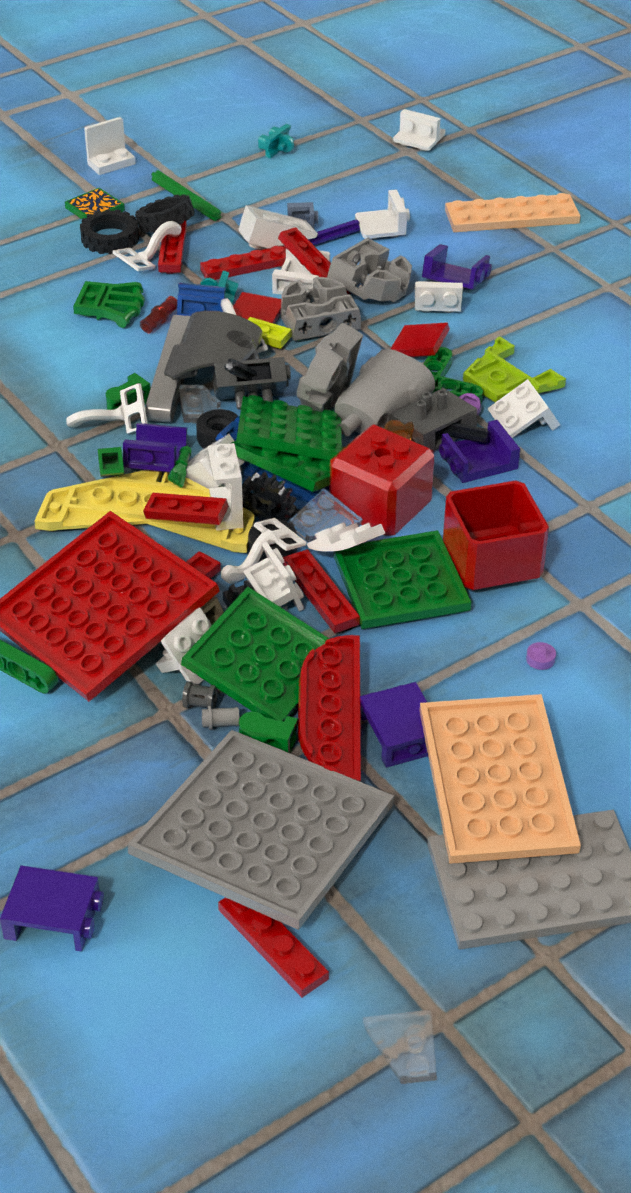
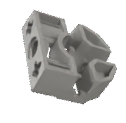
[327,238,412,302]
[281,277,361,341]
[297,323,363,412]

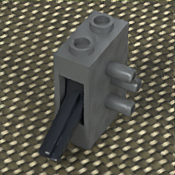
[212,357,291,410]
[390,388,489,451]

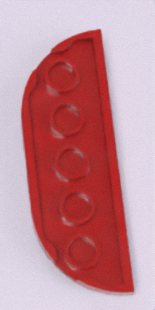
[298,635,361,782]

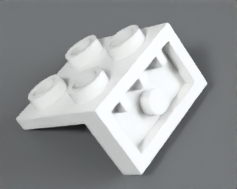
[84,117,136,175]
[488,379,560,438]

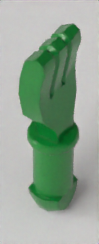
[168,446,192,488]

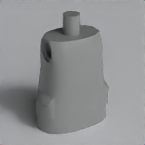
[335,349,435,436]

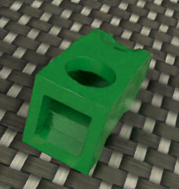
[105,373,151,410]
[97,447,124,477]
[239,711,298,753]

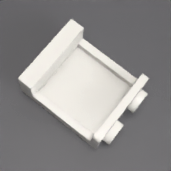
[272,249,330,295]
[208,443,243,531]

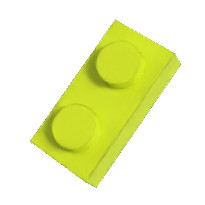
[248,317,292,349]

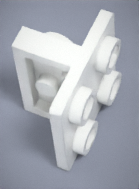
[393,109,446,151]
[243,542,304,612]
[156,608,212,685]

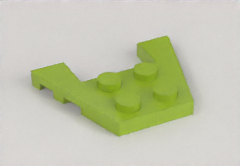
[463,336,566,402]

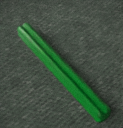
[151,170,222,221]

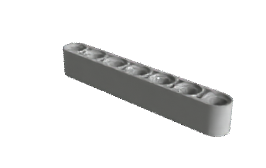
[146,315,190,423]

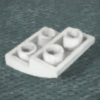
[307,522,386,551]

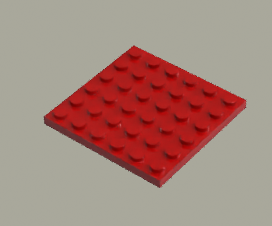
[0,511,220,702]

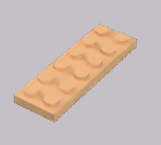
[445,193,580,232]

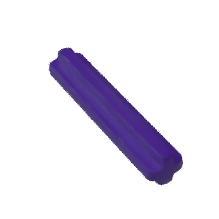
[308,219,360,246]

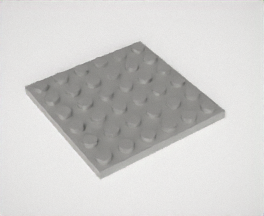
[127,730,394,930]

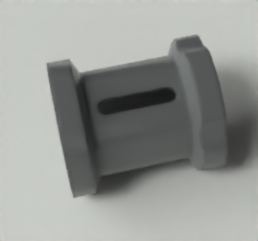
[182,681,218,709]

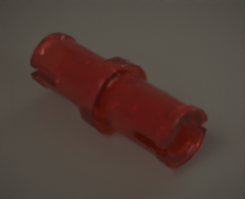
[140,296,177,333]

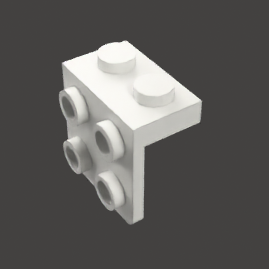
[355,190,410,240]
[415,281,463,313]

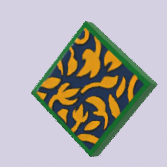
[65,188,125,219]

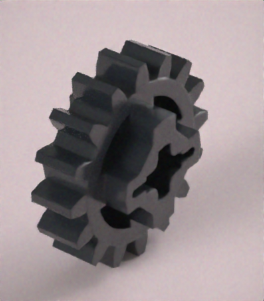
[242,472,297,521]

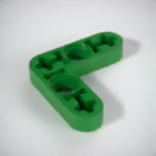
[423,347,483,403]

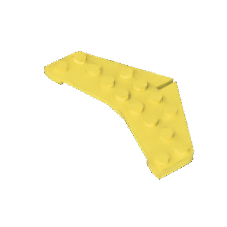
[35,470,255,553]

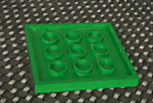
[236,395,342,461]
[230,441,345,492]
[333,530,471,629]
[181,587,329,722]

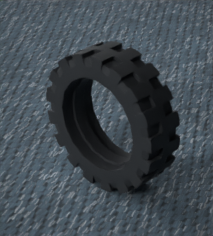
[135,194,195,233]
[80,209,139,254]

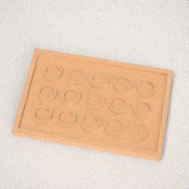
[419,694,581,864]

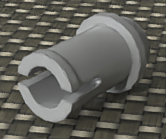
[202,706,239,730]

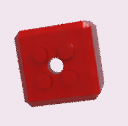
[329,424,434,536]
[443,480,549,590]

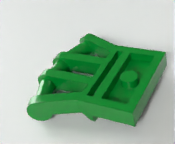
[73,281,145,328]

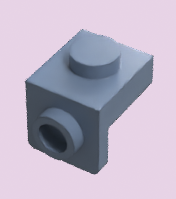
[287,202,318,229]

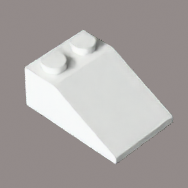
[238,205,318,249]

